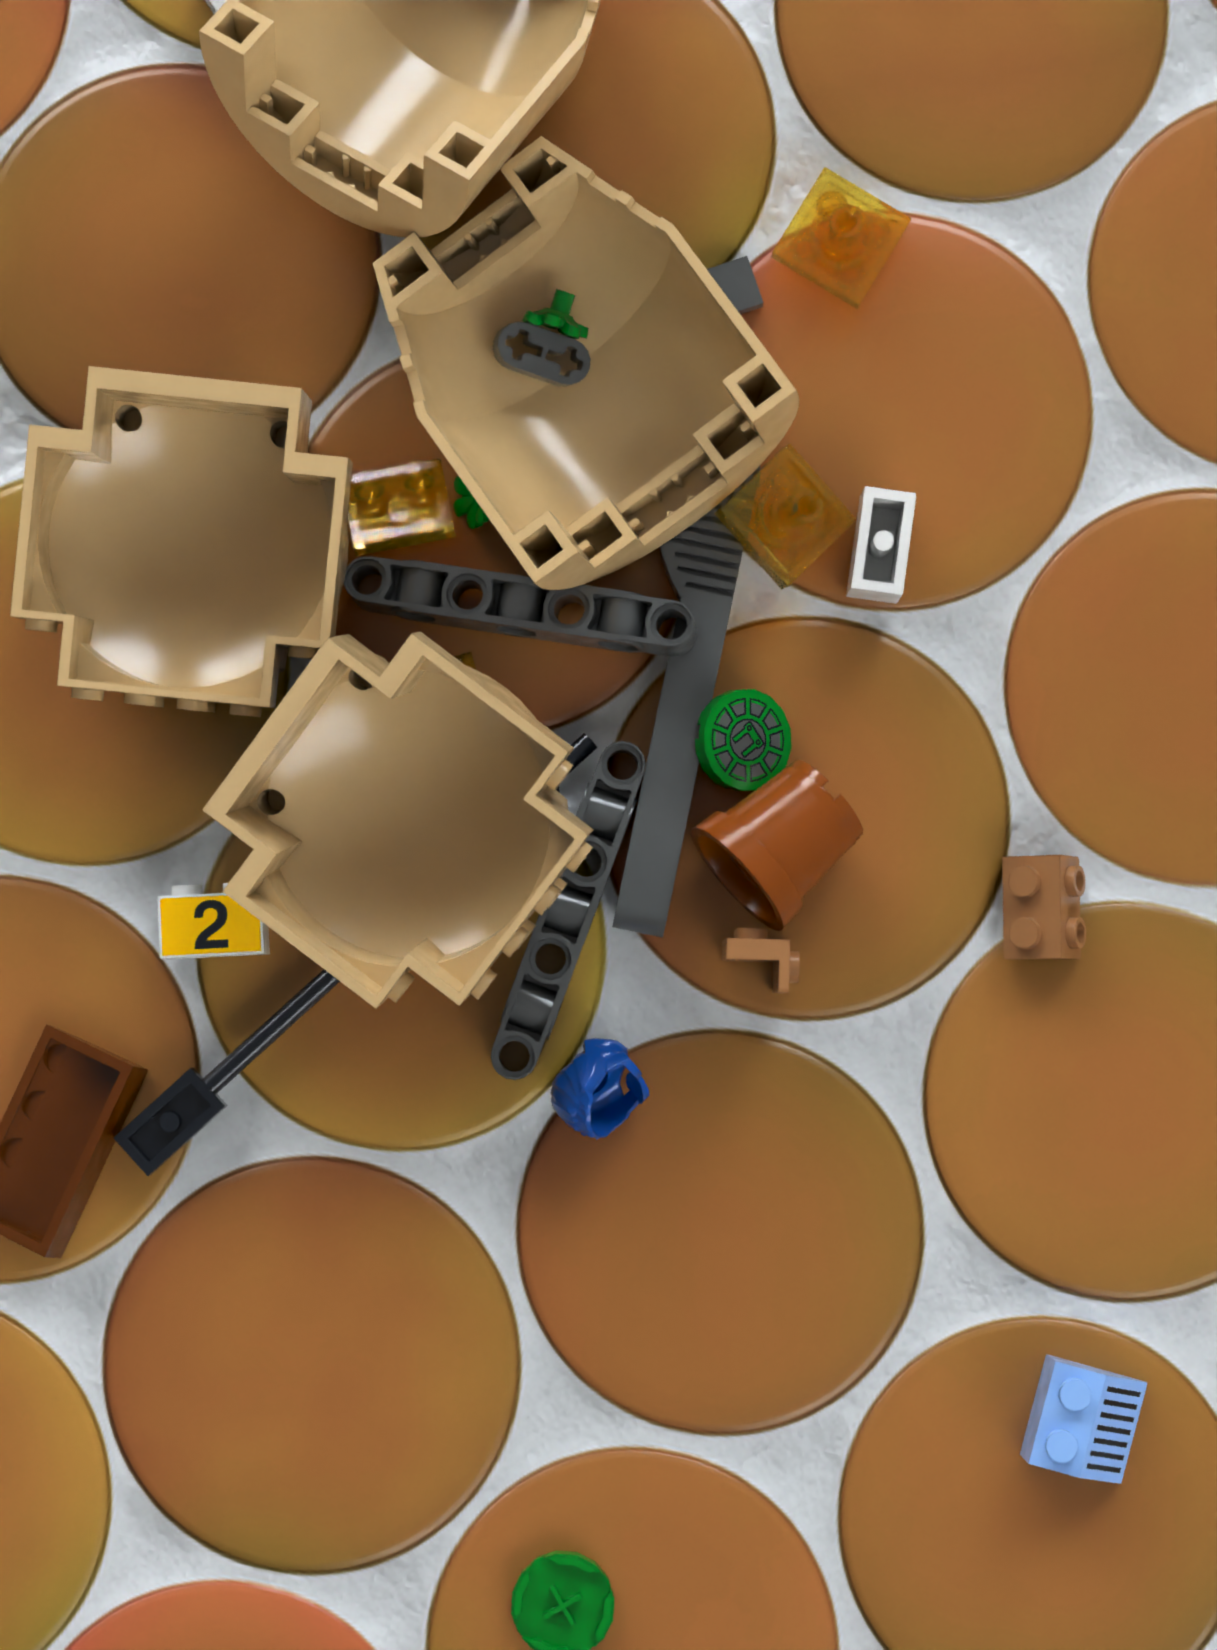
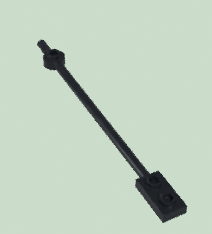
[114,733,598,1176]

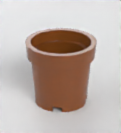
[691,759,863,931]

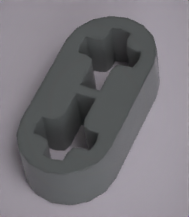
[493,322,591,387]

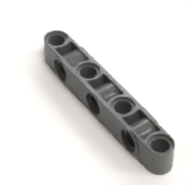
[344,556,697,657]
[491,741,646,1080]

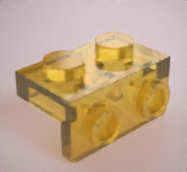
[348,459,456,556]

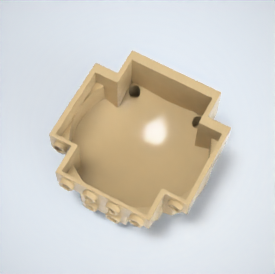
[10,366,353,717]
[203,632,594,1009]

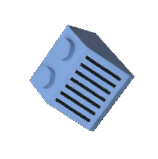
[1020,1354,1147,1484]

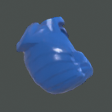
[550,1038,649,1140]

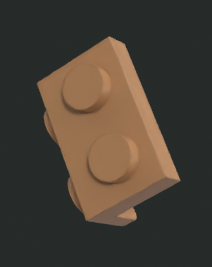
[1002,855,1086,960]
[722,928,800,993]

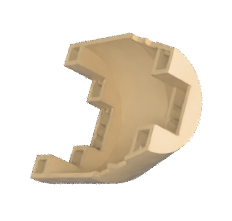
[199,0,601,237]
[372,136,799,590]

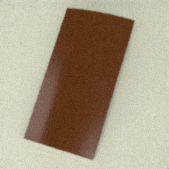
[0,1024,148,1258]

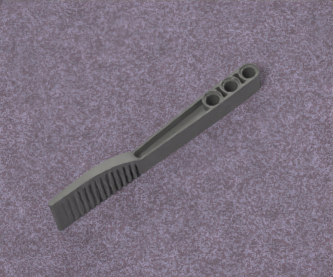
[612,466,760,938]

